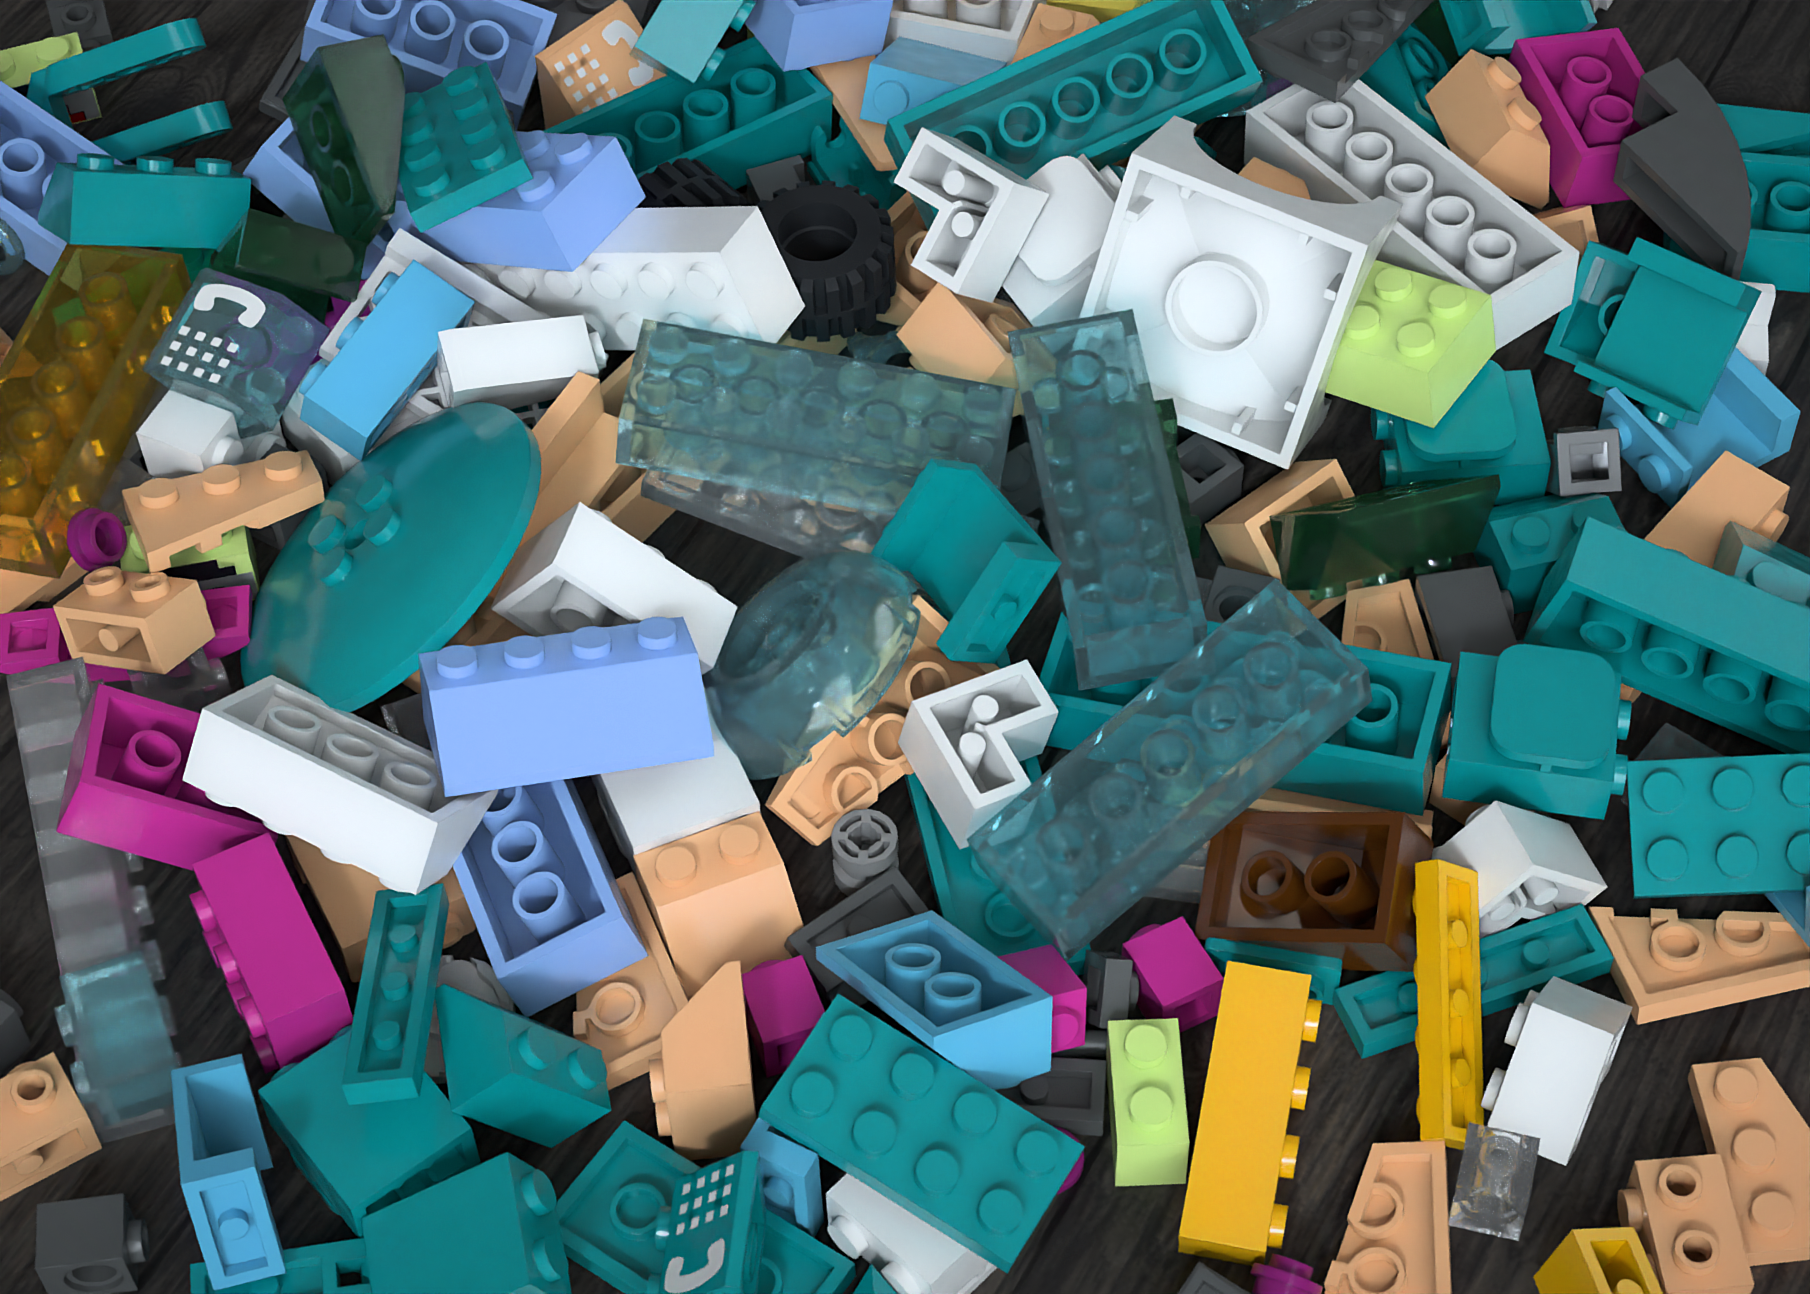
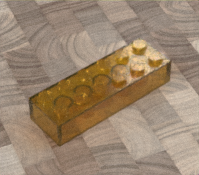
[0,243,196,579]

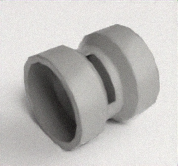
[831,809,899,896]

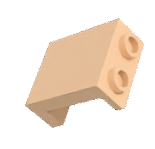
[285,835,476,983]

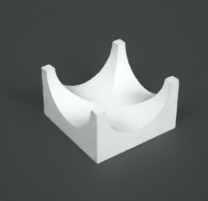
[1061,116,1403,470]

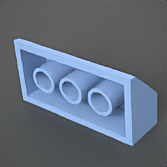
[418,616,714,797]

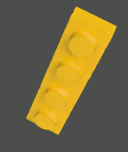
[1412,859,1485,1150]

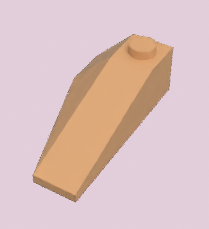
[765,595,1000,846]

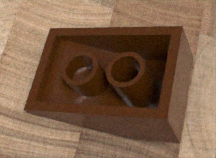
[1195,812,1434,972]

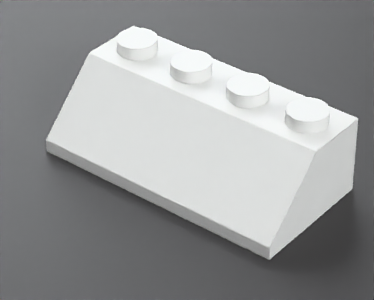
[182,675,498,895]

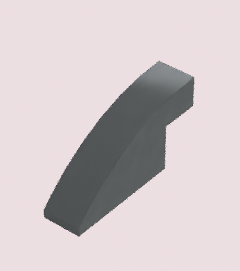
[1613,58,1751,281]

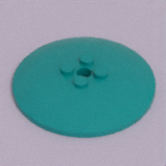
[240,402,541,712]

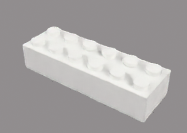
[1244,79,1580,350]
[455,206,805,353]

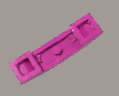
[0,585,253,682]

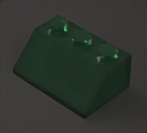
[1270,474,1501,600]

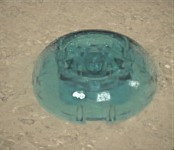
[701,550,921,780]

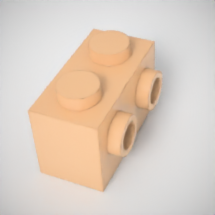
[53,566,216,675]
[0,1052,102,1201]
[1617,1153,1754,1294]

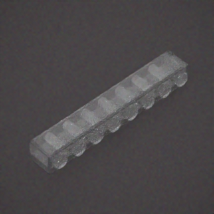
[6,657,184,1144]

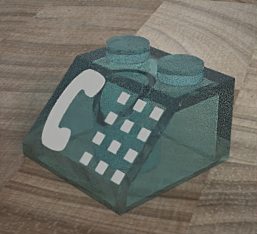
[142,268,331,439]

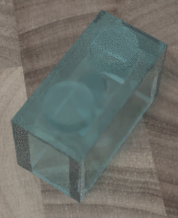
[54,950,179,1127]

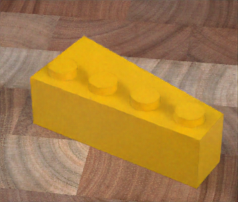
[1178,961,1322,1266]

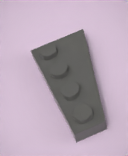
[1245,0,1434,103]

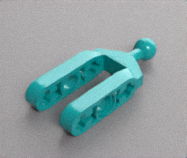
[27,18,233,165]

